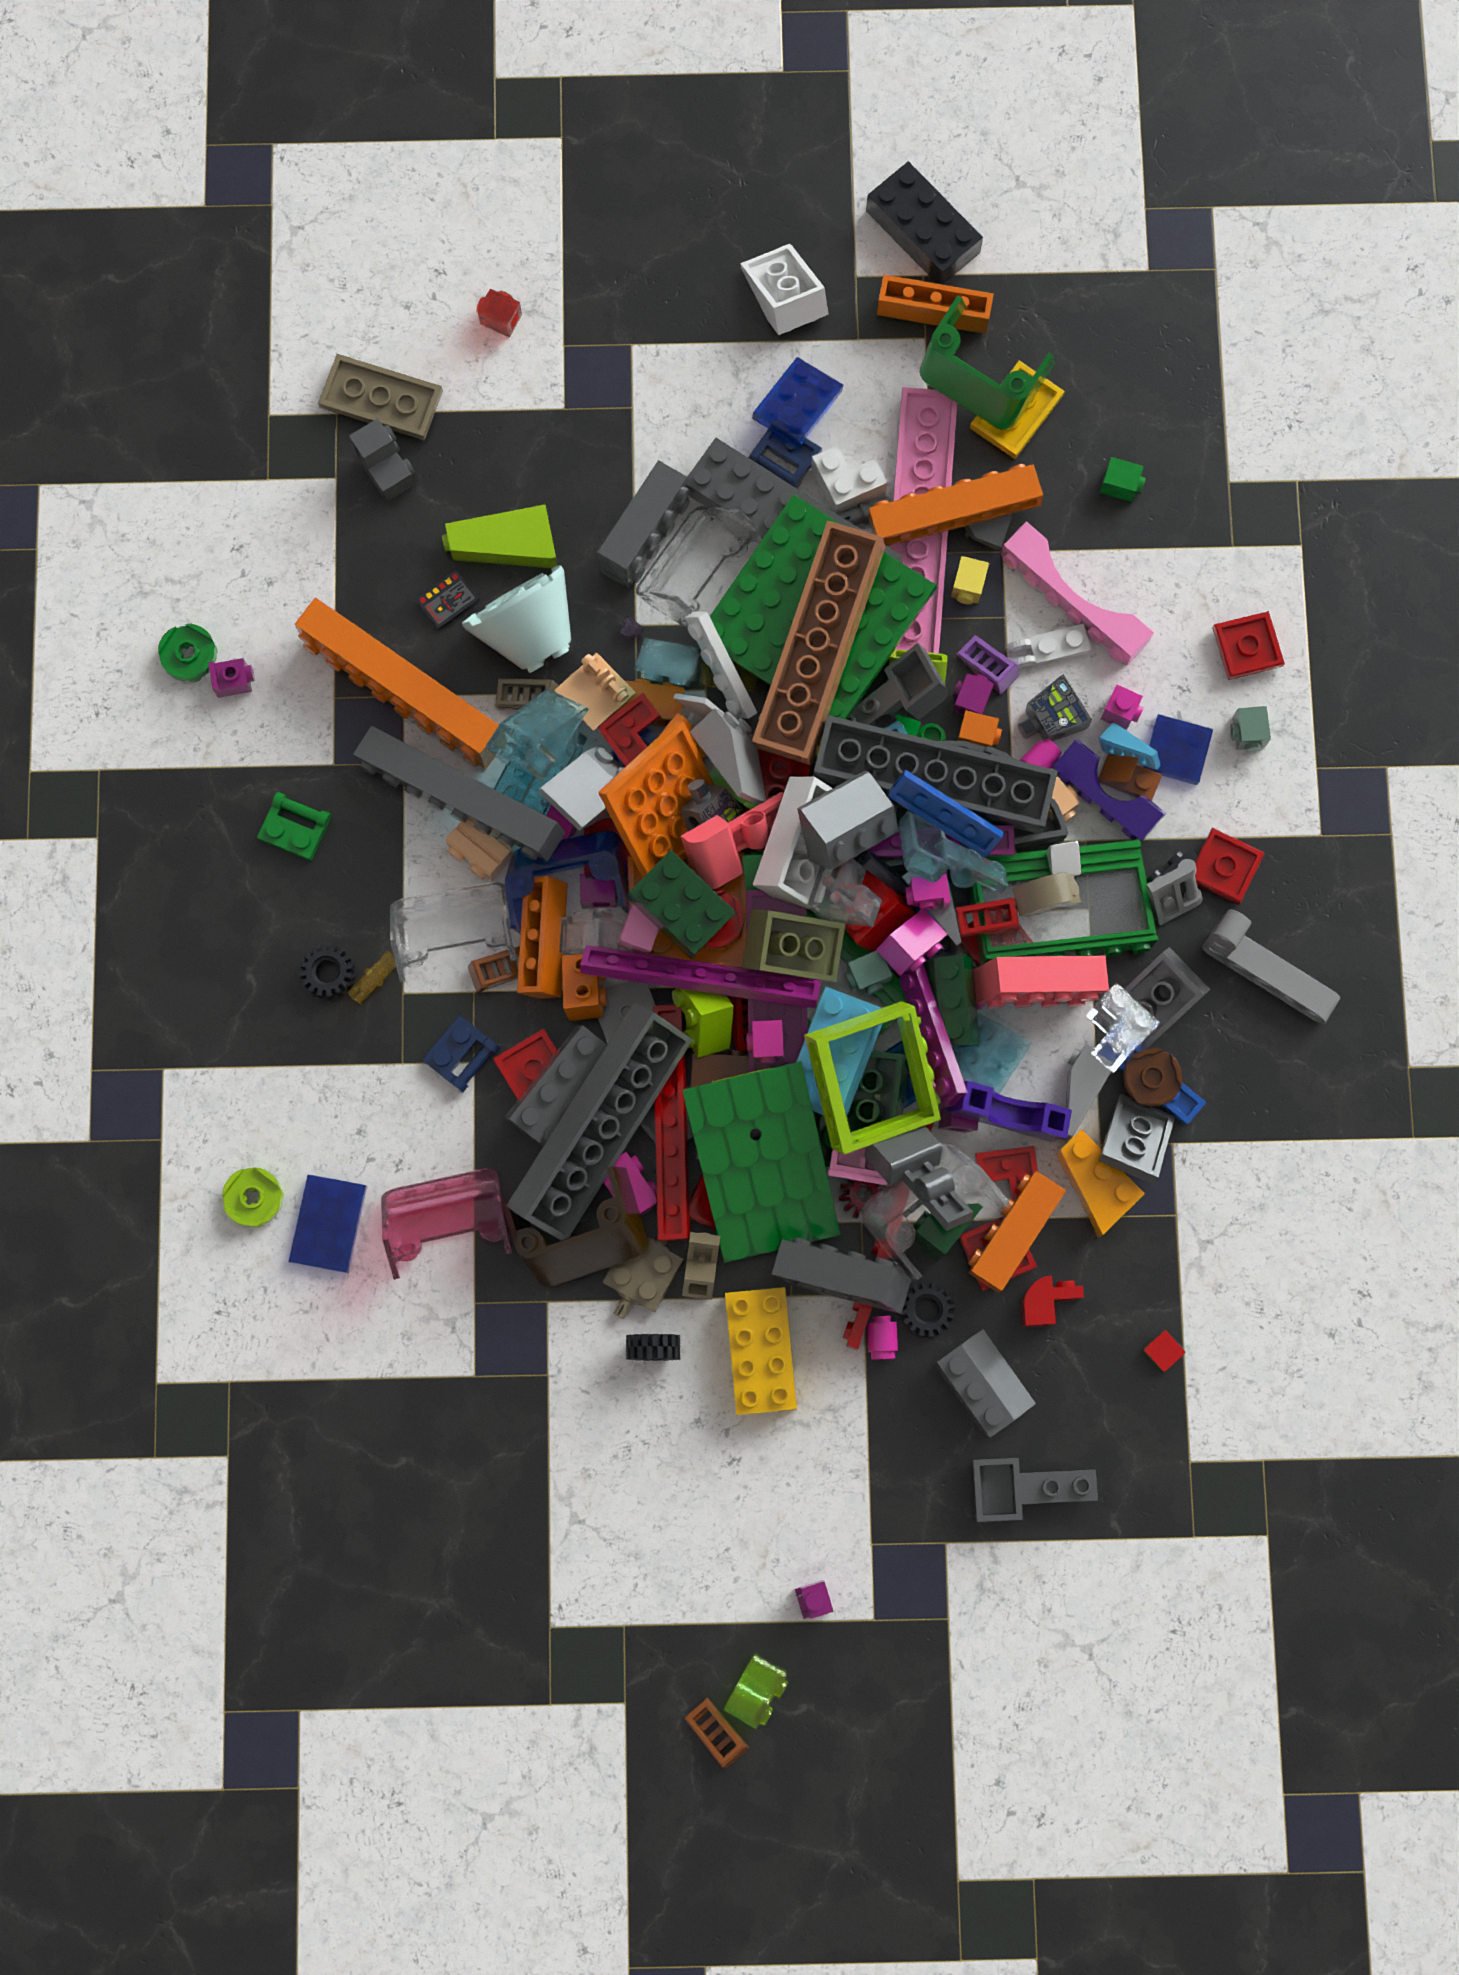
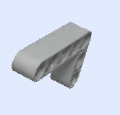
[1202,909,1340,1024]

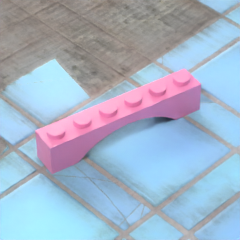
[1001,521,1154,665]

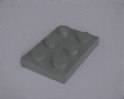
[1098,1093,1175,1185]

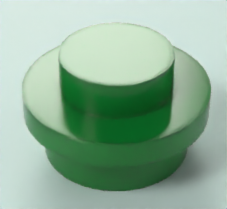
[917,723,946,741]

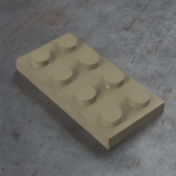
[318,354,443,441]

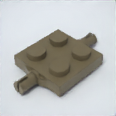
[602,1236,685,1319]

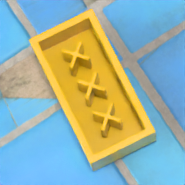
[725,1287,797,1416]

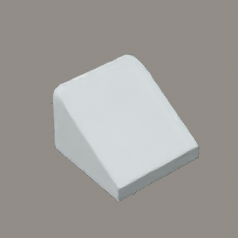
[1046,841,1081,876]

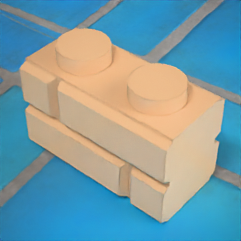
[446,820,514,882]

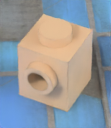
[1048,776,1079,823]

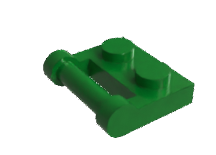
[257,792,332,862]

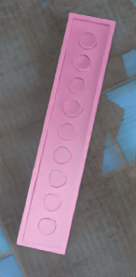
[889,387,957,658]

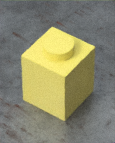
[951,556,989,604]

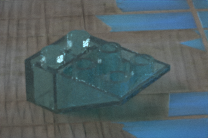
[634,638,702,687]
[485,689,589,782]
[953,1012,1032,1094]

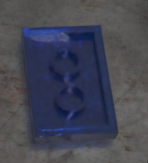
[752,357,844,447]
[288,1174,367,1274]

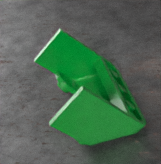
[919,295,1055,431]

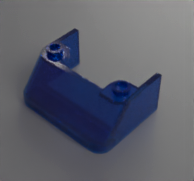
[505,831,629,934]

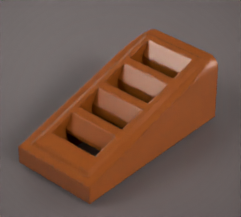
[468,946,520,993]
[684,1698,749,1769]

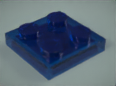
[1143,714,1213,785]

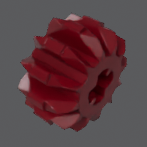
[838,1179,889,1221]

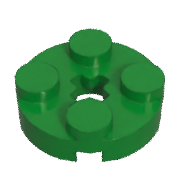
[158,624,218,682]

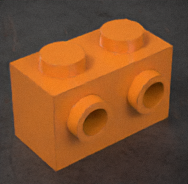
[562,953,608,1021]

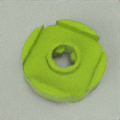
[222,1167,284,1227]

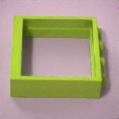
[804,1001,941,1155]

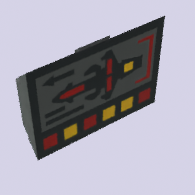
[415,569,479,629]

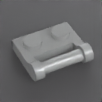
[1147,859,1203,925]

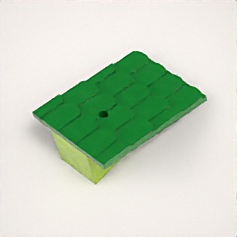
[682,1061,840,1263]

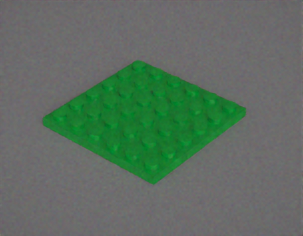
[710,494,937,720]

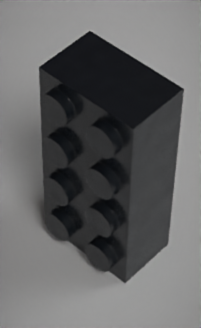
[866,161,983,285]

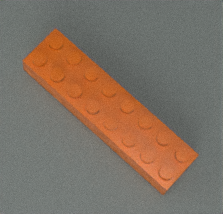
[294,597,506,769]

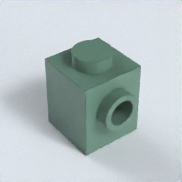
[1230,706,1271,752]
[844,951,893,996]

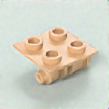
[554,653,636,731]

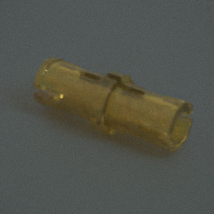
[347,950,401,1005]

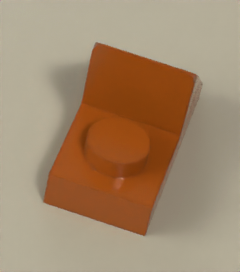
[1098,755,1162,801]

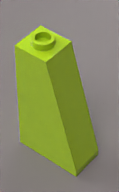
[442,505,558,568]

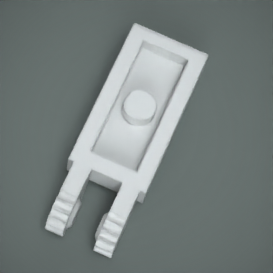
[1007,623,1091,669]

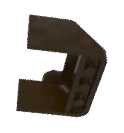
[502,1166,649,1286]

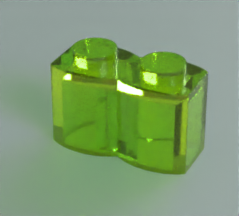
[723,1653,789,1729]

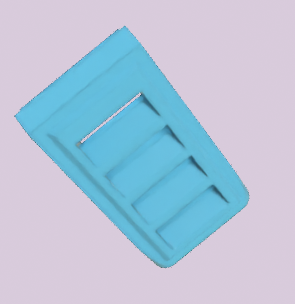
[1099,723,1160,770]

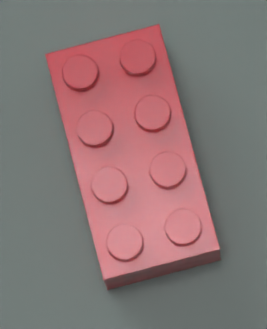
[973,956,1109,1009]

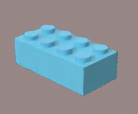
[797,987,883,1117]

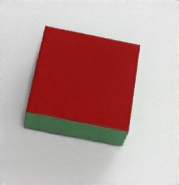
[1142,1330,1186,1373]

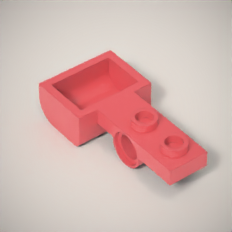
[681,792,784,889]

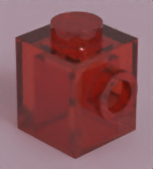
[476,289,522,338]

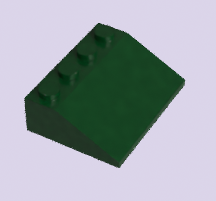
[813,1051,908,1167]

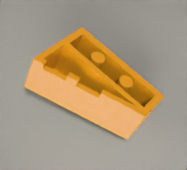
[1056,1129,1145,1238]

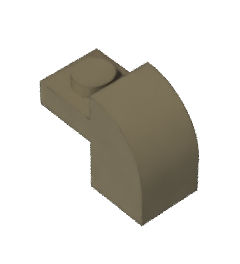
[1012,872,1081,917]
[682,1232,720,1300]

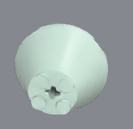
[462,565,571,673]

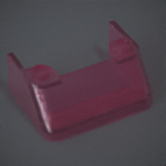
[381,1168,512,1280]

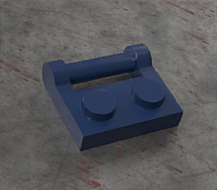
[749,419,822,489]
[422,1015,500,1093]

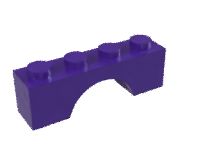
[1053,739,1167,841]
[946,1080,1072,1141]

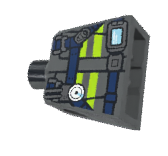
[1018,674,1092,741]
[681,779,745,831]

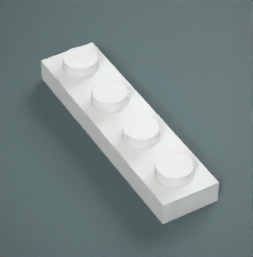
[685,612,757,719]

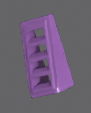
[956,635,1019,694]

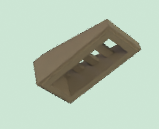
[495,678,558,712]

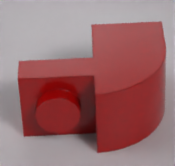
[1021,1275,1084,1327]

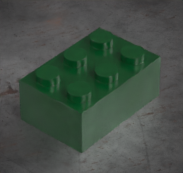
[627,850,736,960]

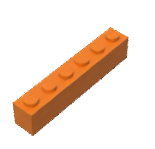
[868,464,1043,546]

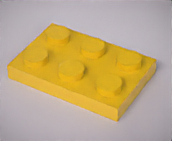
[970,360,1065,459]

